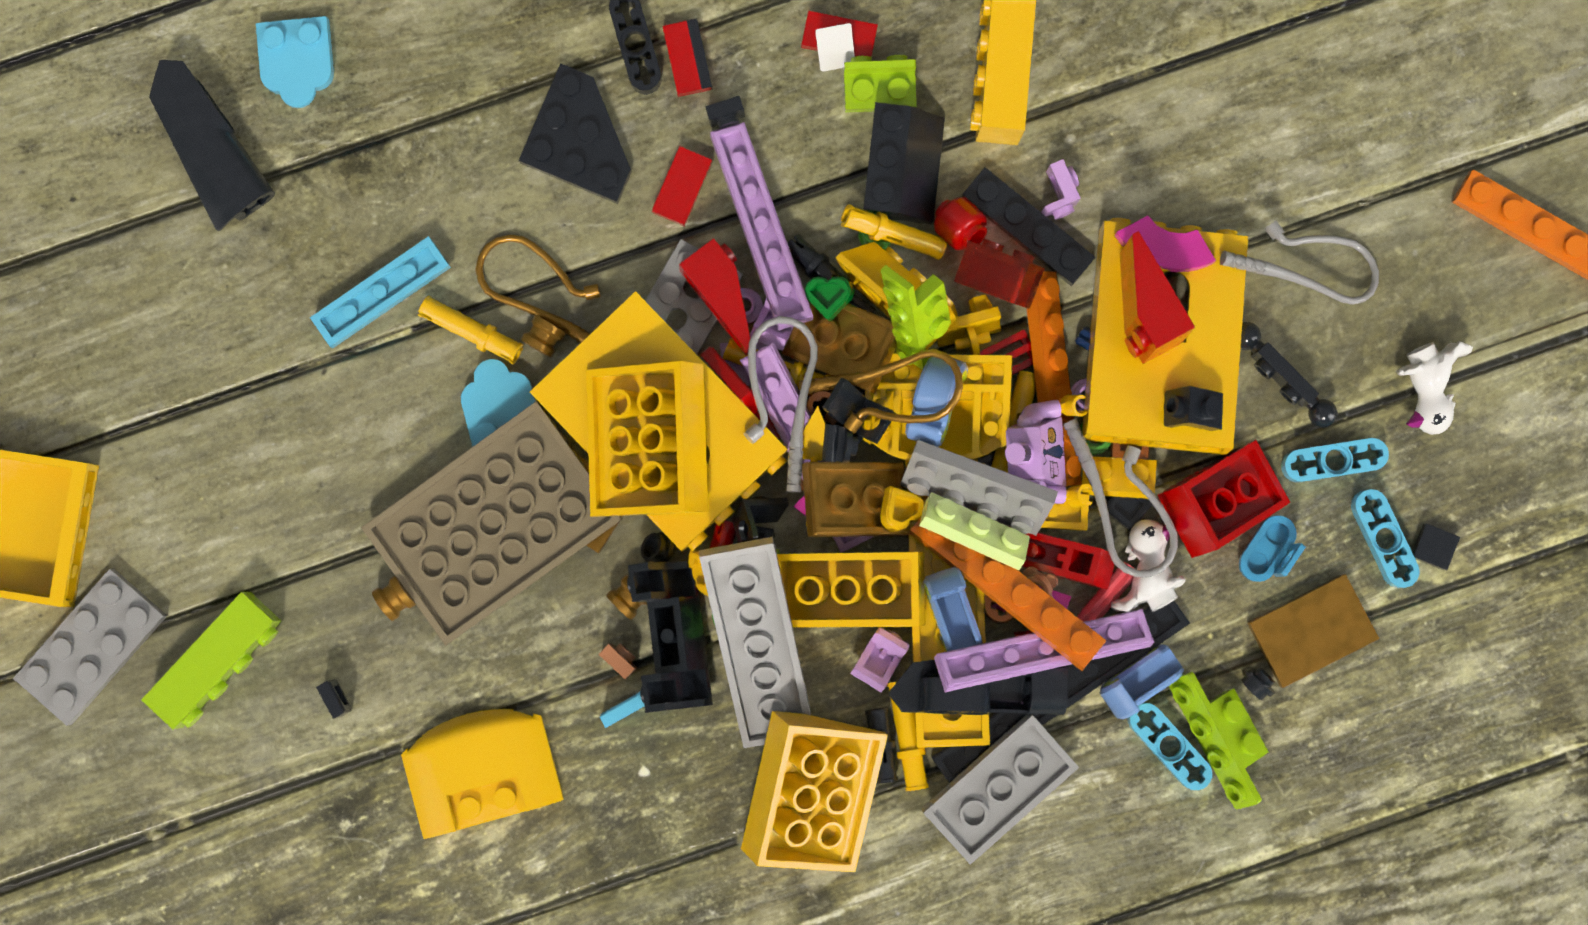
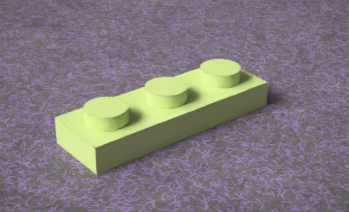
[919,492,1030,570]

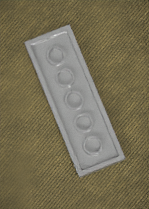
[699,537,812,748]

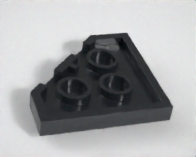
[518,63,632,204]

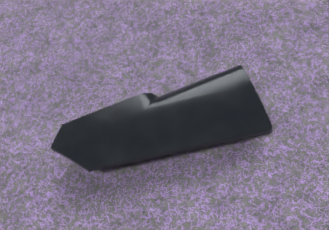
[149,60,275,231]
[888,660,1068,715]

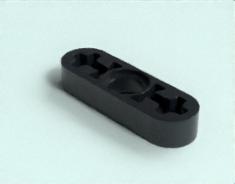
[609,0,662,95]

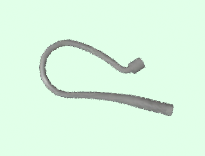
[1220,220,1379,305]
[744,316,818,492]
[1063,419,1178,577]

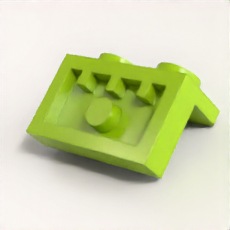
[844,55,917,113]

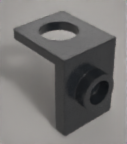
[823,378,896,444]
[731,496,789,543]

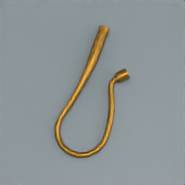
[475,234,601,343]
[799,349,963,433]

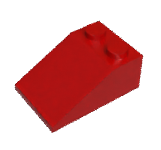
[1120,231,1195,364]
[1157,440,1291,558]

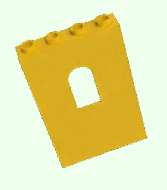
[1082,218,1248,455]
[530,291,788,552]
[0,450,99,607]

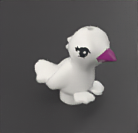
[1396,341,1473,435]
[1111,519,1185,613]

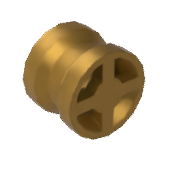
[520,315,566,358]
[606,575,647,620]
[372,576,416,621]

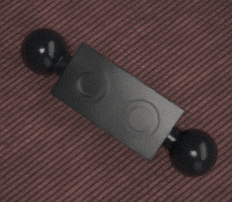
[1240,322,1338,428]

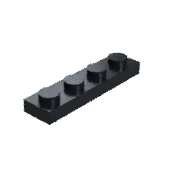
[961,167,1096,287]

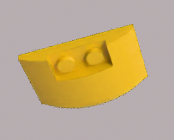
[863,354,1012,461]
[401,709,564,839]

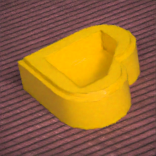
[880,486,925,532]

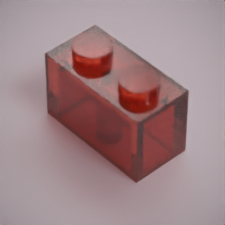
[954,238,1045,309]

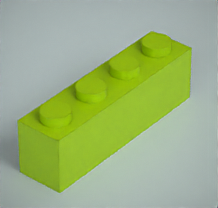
[141,592,281,730]

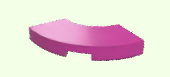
[1114,215,1216,272]

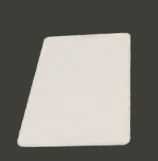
[815,23,855,71]

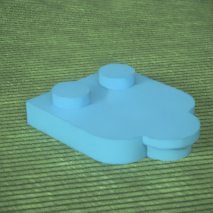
[256,16,334,108]
[461,359,536,447]

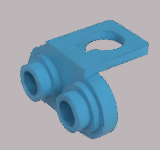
[1239,516,1306,582]

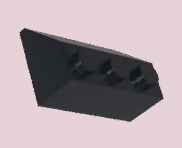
[863,102,945,224]

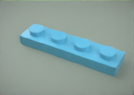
[310,236,451,348]

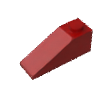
[679,238,750,356]
[1021,533,1115,590]

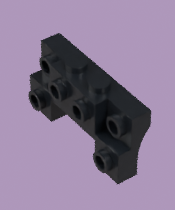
[627,561,713,713]

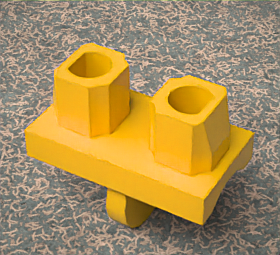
[937,294,1001,355]

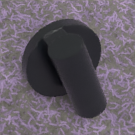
[822,424,858,463]

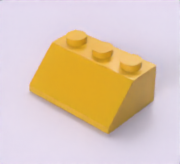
[835,242,957,350]

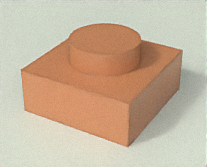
[598,643,638,679]

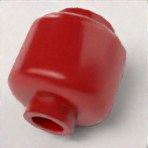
[934,197,987,250]

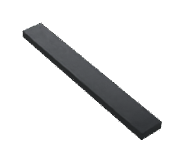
[931,601,1190,783]

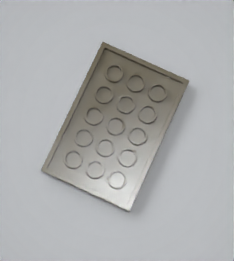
[361,401,623,646]

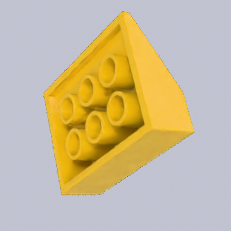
[586,361,708,517]
[741,711,888,872]

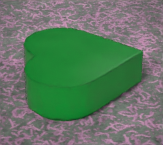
[805,276,854,321]

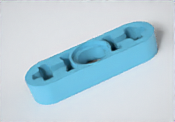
[1281,438,1389,482]
[1351,489,1420,588]
[1127,702,1212,790]

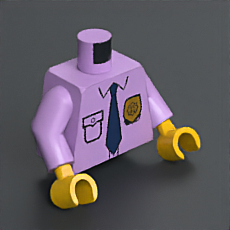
[1005,395,1092,508]

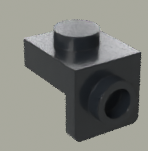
[1164,386,1223,431]

